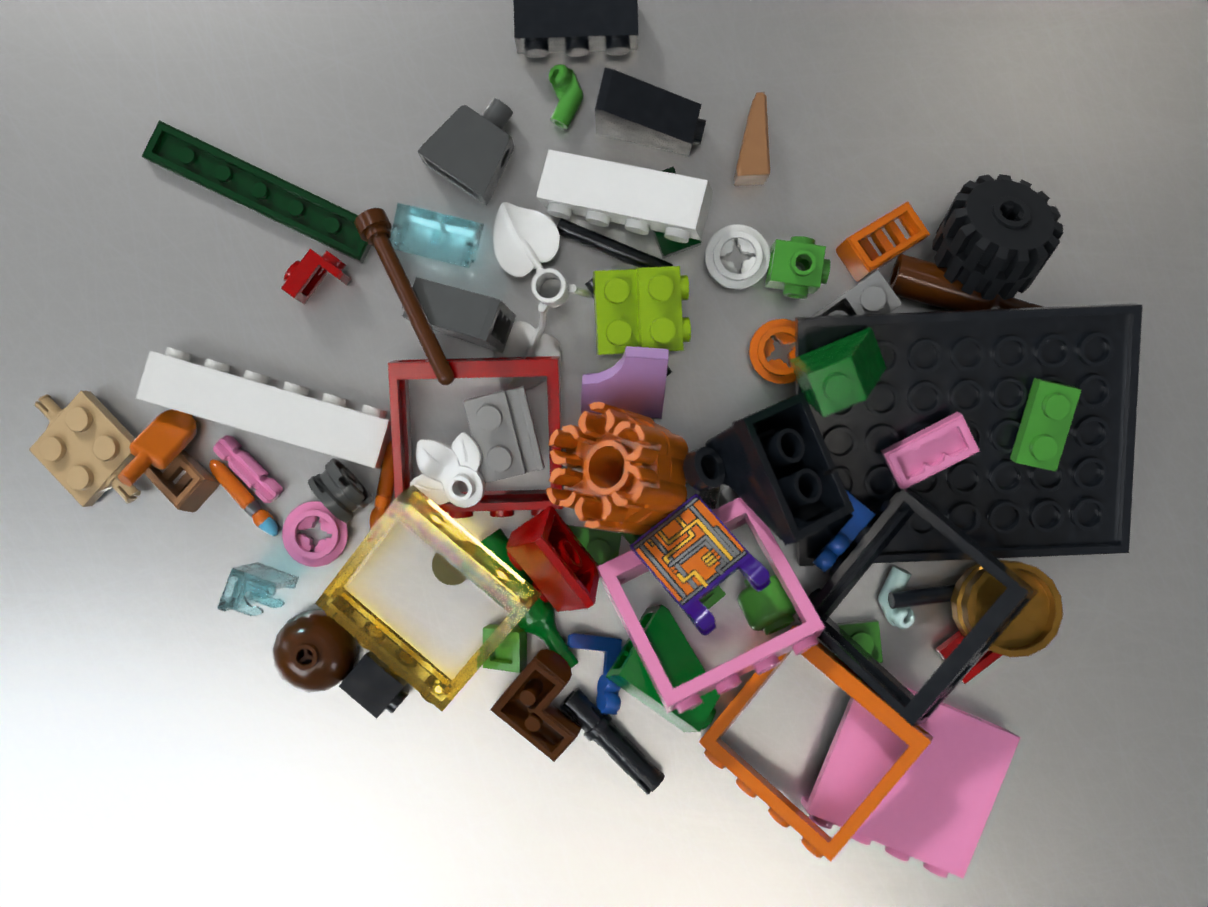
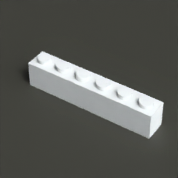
[136,347,392,469]

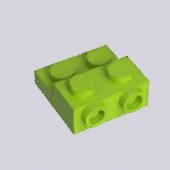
[593,266,691,355]

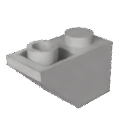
[811,270,902,317]

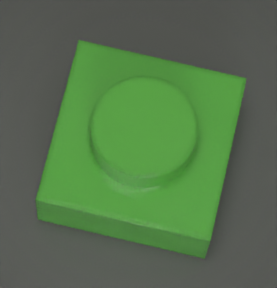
[836,620,883,663]
[483,624,527,673]

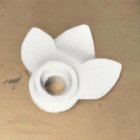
[410,432,485,508]

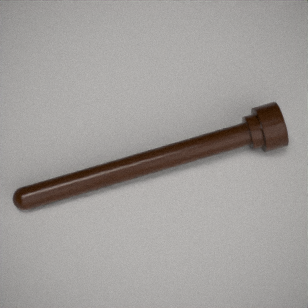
[354,208,454,385]

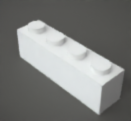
[536,149,713,243]

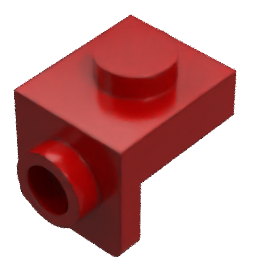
[281,249,351,304]

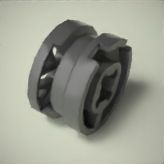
[308,458,372,523]

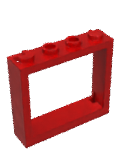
[388,356,564,519]

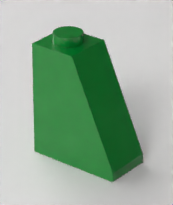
[790,327,886,417]
[606,604,720,732]

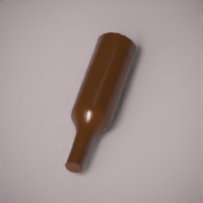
[888,254,1044,311]

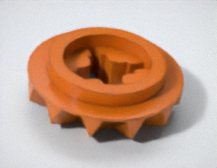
[748,319,796,385]

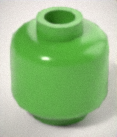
[737,575,796,635]

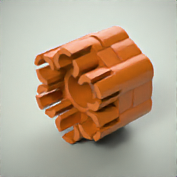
[546,402,688,535]

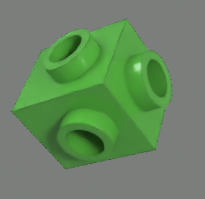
[765,236,830,299]

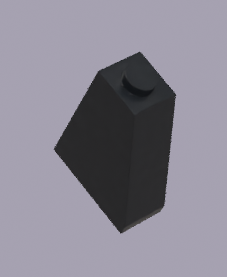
[595,67,706,156]

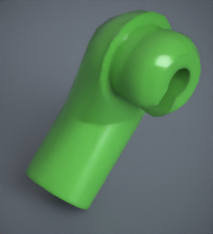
[548,64,584,129]

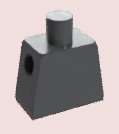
[417,98,514,205]

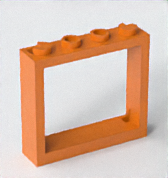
[699,625,934,862]

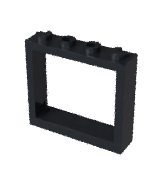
[798,489,1038,726]

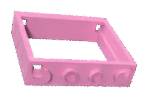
[597,497,825,714]

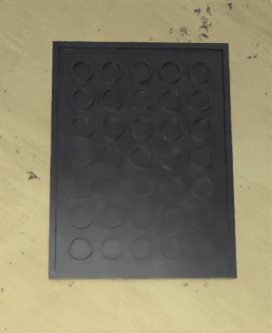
[795,303,1142,566]

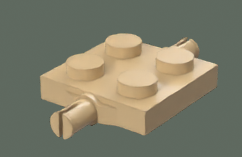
[29,391,141,507]

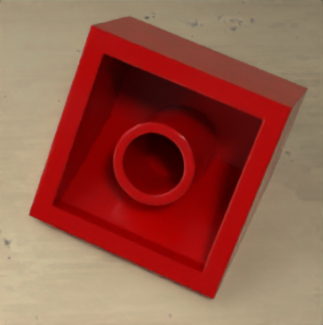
[506,505,599,612]

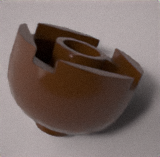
[272,609,358,693]

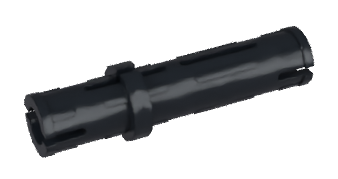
[560,687,665,795]

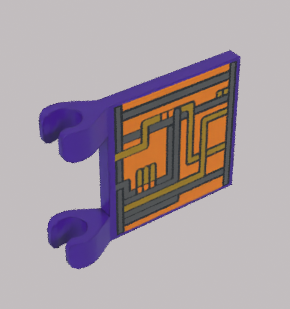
[630,494,771,636]

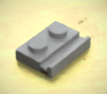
[463,386,545,483]

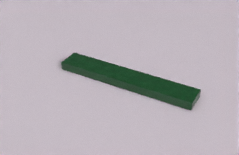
[141,120,371,264]

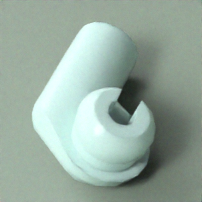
[878,565,915,629]

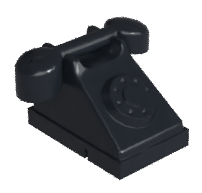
[683,392,855,545]

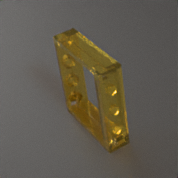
[315,485,541,711]

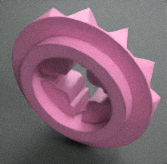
[282,501,349,567]

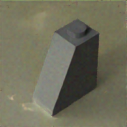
[402,277,516,354]

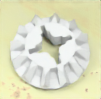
[704,224,770,290]

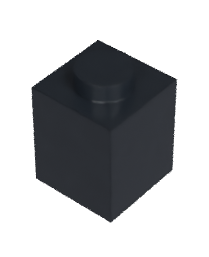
[339,648,410,719]

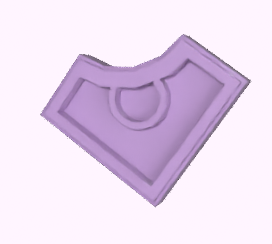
[581,346,669,419]

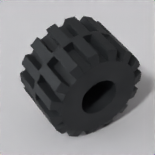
[932,174,1063,300]

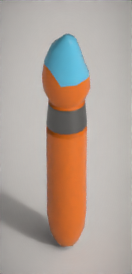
[209,459,278,536]

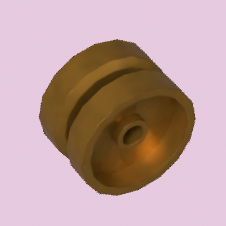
[951,560,1063,657]

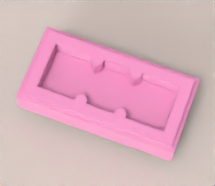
[881,412,980,490]

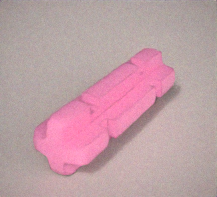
[213,435,283,503]

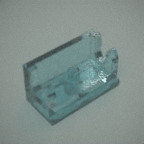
[390,203,484,268]
[217,562,299,616]

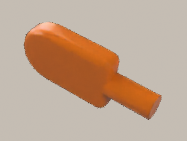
[117,409,197,487]

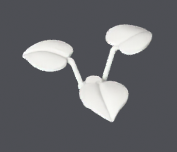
[493,202,639,390]

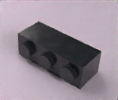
[513,0,638,58]

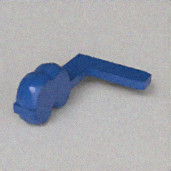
[813,489,875,573]
[567,633,622,715]

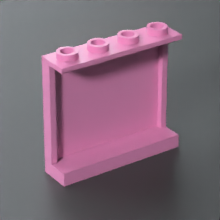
[801,687,1020,878]

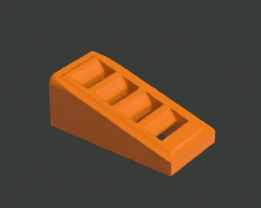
[836,201,931,282]

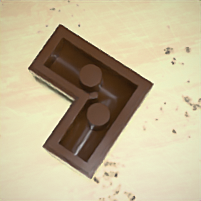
[490,649,581,762]

